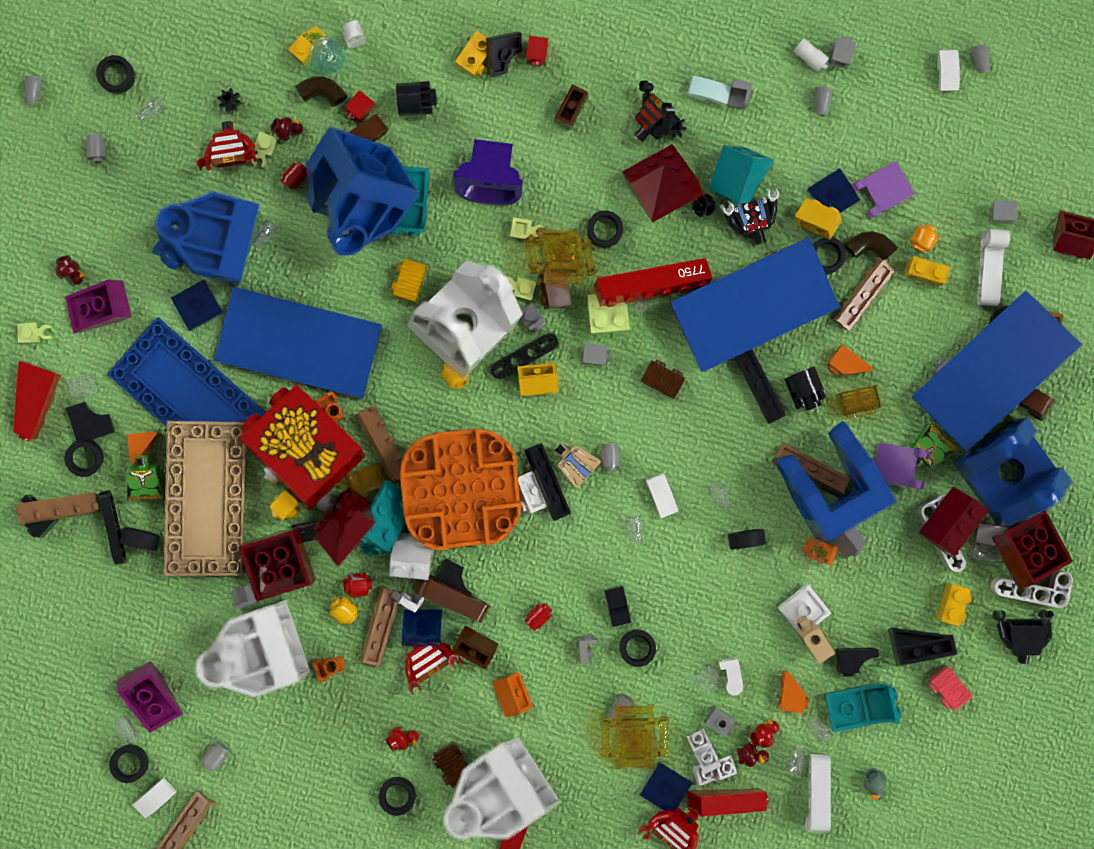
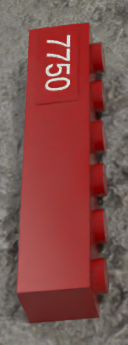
[594,258,712,307]

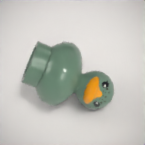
[864,768,887,800]

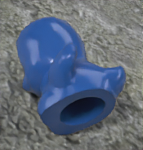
[152,241,183,269]

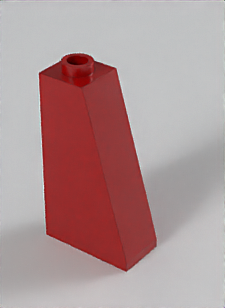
[13,361,61,441]
[687,788,769,817]

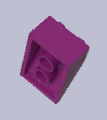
[65,280,132,333]
[117,661,183,733]

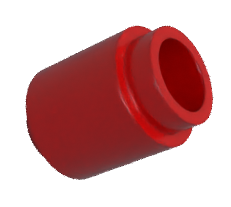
[280,162,307,190]
[524,602,552,631]

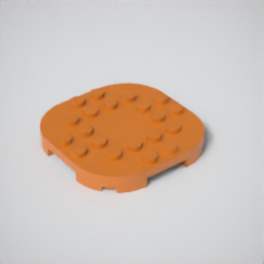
[400,428,521,550]

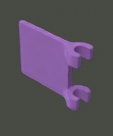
[851,161,915,219]
[875,443,931,490]

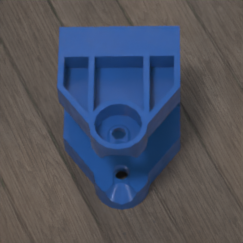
[306,126,420,256]
[156,192,260,286]
[953,417,1073,526]
[775,421,897,542]

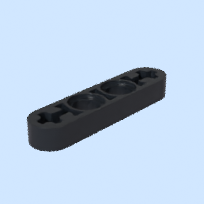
[491,333,558,379]
[99,490,126,565]

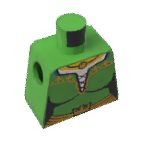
[910,424,957,471]
[127,454,165,501]

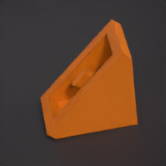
[127,431,161,464]

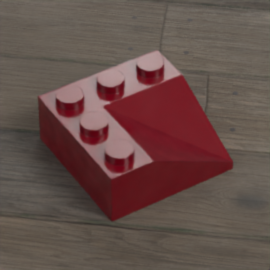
[622,144,703,223]
[313,487,376,567]
[991,510,1073,589]
[238,526,316,601]

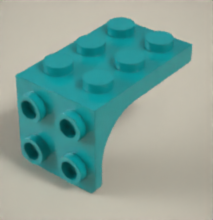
[389,166,430,236]
[358,480,406,556]
[824,681,902,732]

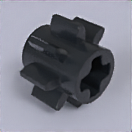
[217,88,242,113]
[664,119,687,140]
[692,193,716,218]

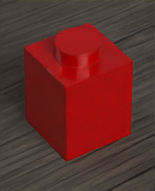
[526,35,548,67]
[345,90,376,123]

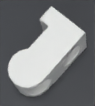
[342,20,367,49]
[718,657,743,695]

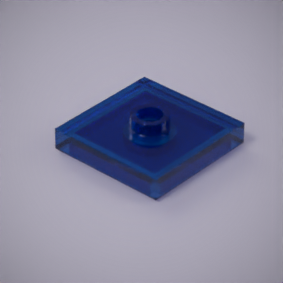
[807,168,860,213]
[171,279,223,331]
[402,609,442,646]
[639,761,693,811]

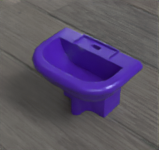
[453,139,523,206]

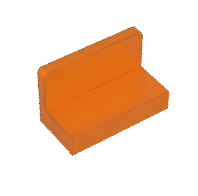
[492,672,533,717]

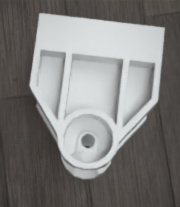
[407,261,522,379]
[196,599,311,697]
[444,737,561,839]

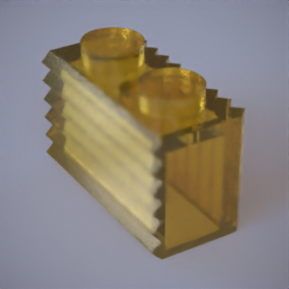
[836,385,881,419]
[345,462,389,497]

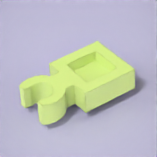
[252,132,279,168]
[509,217,544,240]
[505,276,537,301]
[17,323,53,343]

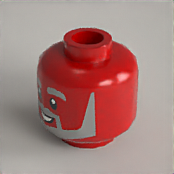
[343,572,372,598]

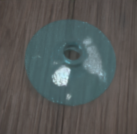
[310,36,345,75]

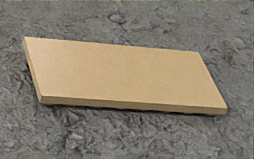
[163,421,246,576]

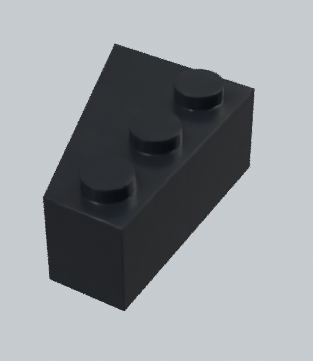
[888,627,958,667]

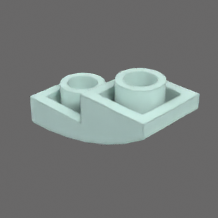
[687,76,731,106]

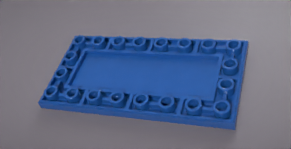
[670,237,840,372]
[214,287,382,399]
[912,290,1082,452]
[107,317,266,427]

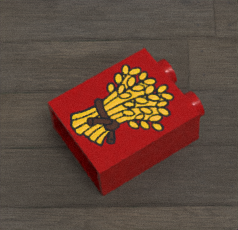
[240,384,365,511]

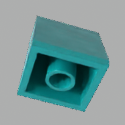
[709,145,774,205]

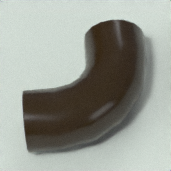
[295,76,347,107]
[844,231,898,260]

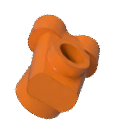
[315,391,345,423]
[313,656,346,682]

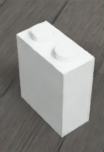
[390,533,434,580]

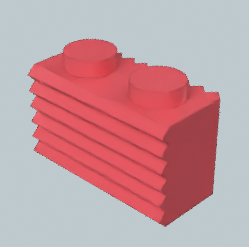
[928,665,973,711]

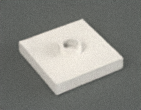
[778,583,832,630]

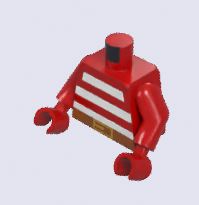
[197,121,257,171]
[405,634,462,695]
[638,808,699,849]

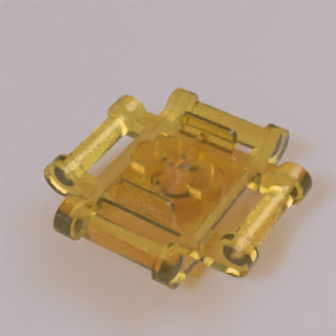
[524,227,597,285]
[600,704,669,770]

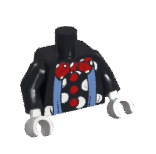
[720,187,779,245]

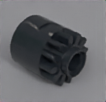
[396,81,437,117]
[784,366,827,411]

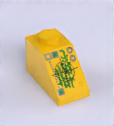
[288,26,330,67]

